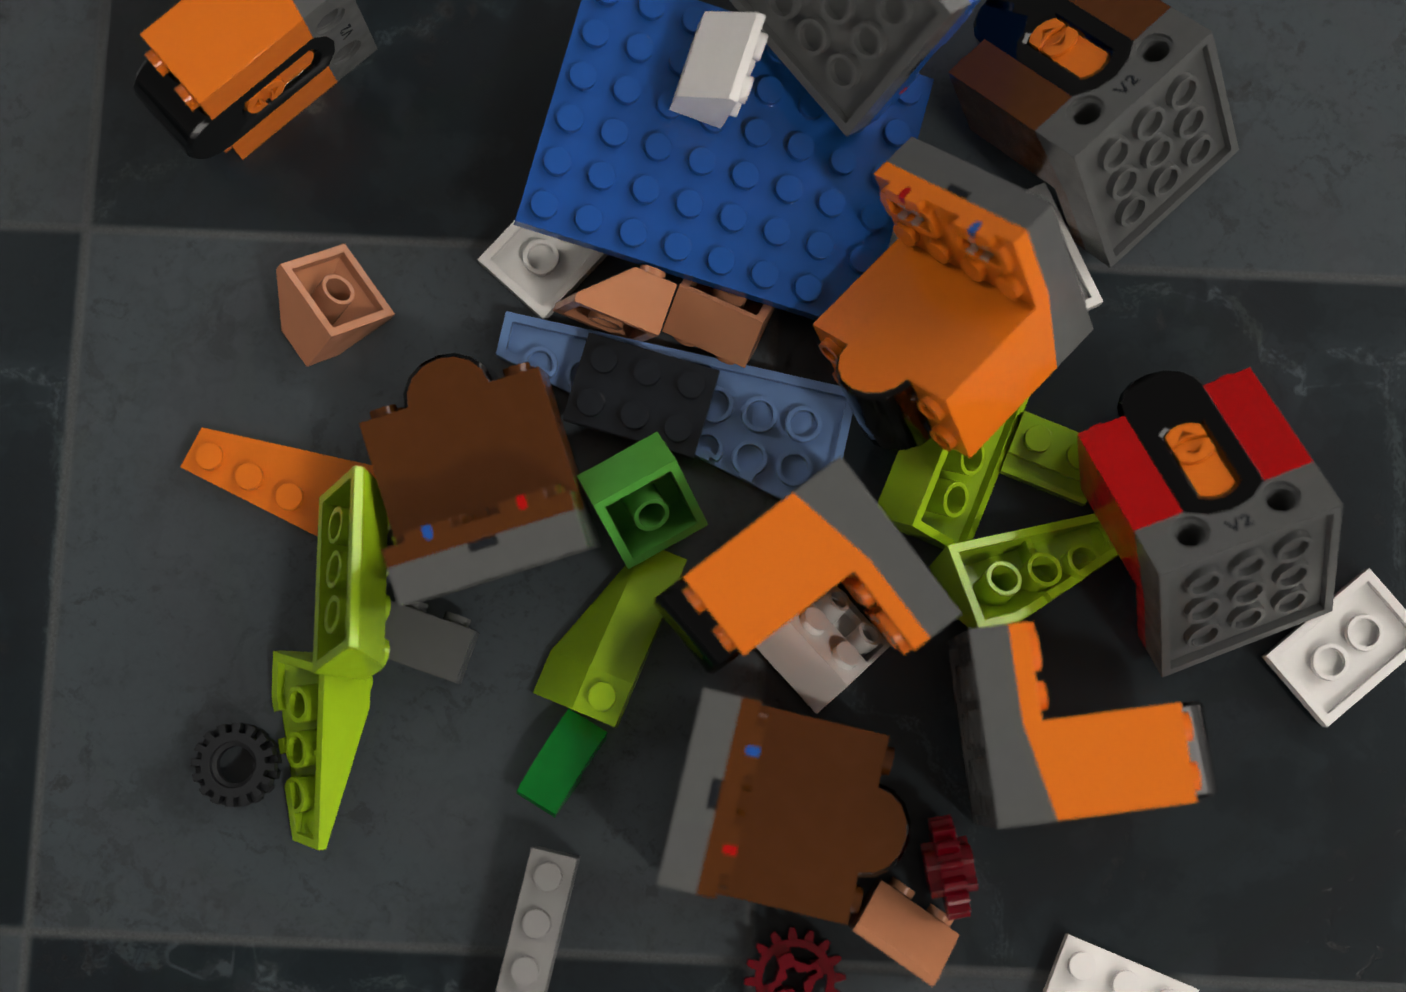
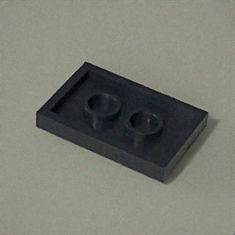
[562,332,720,460]

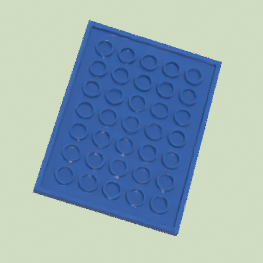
[514,0,934,320]

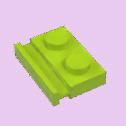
[999,411,1087,507]

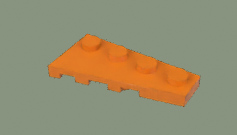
[180,427,376,537]

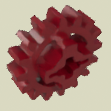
[920,814,979,921]
[744,926,846,992]

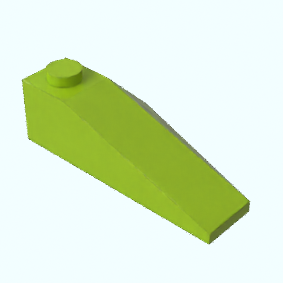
[929,513,1119,629]
[533,550,687,728]
[272,650,373,851]

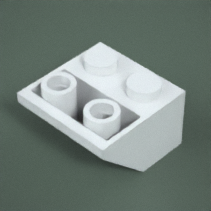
[669,11,768,129]
[756,585,890,714]

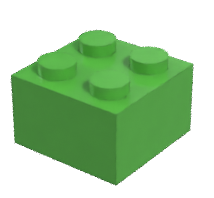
[577,431,708,569]

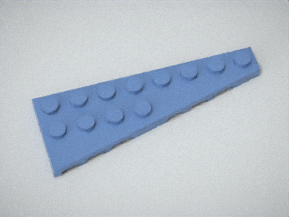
[496,311,857,500]

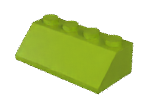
[877,396,1030,549]
[312,465,391,680]

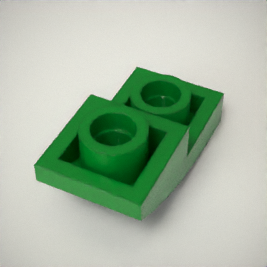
[516,709,608,818]

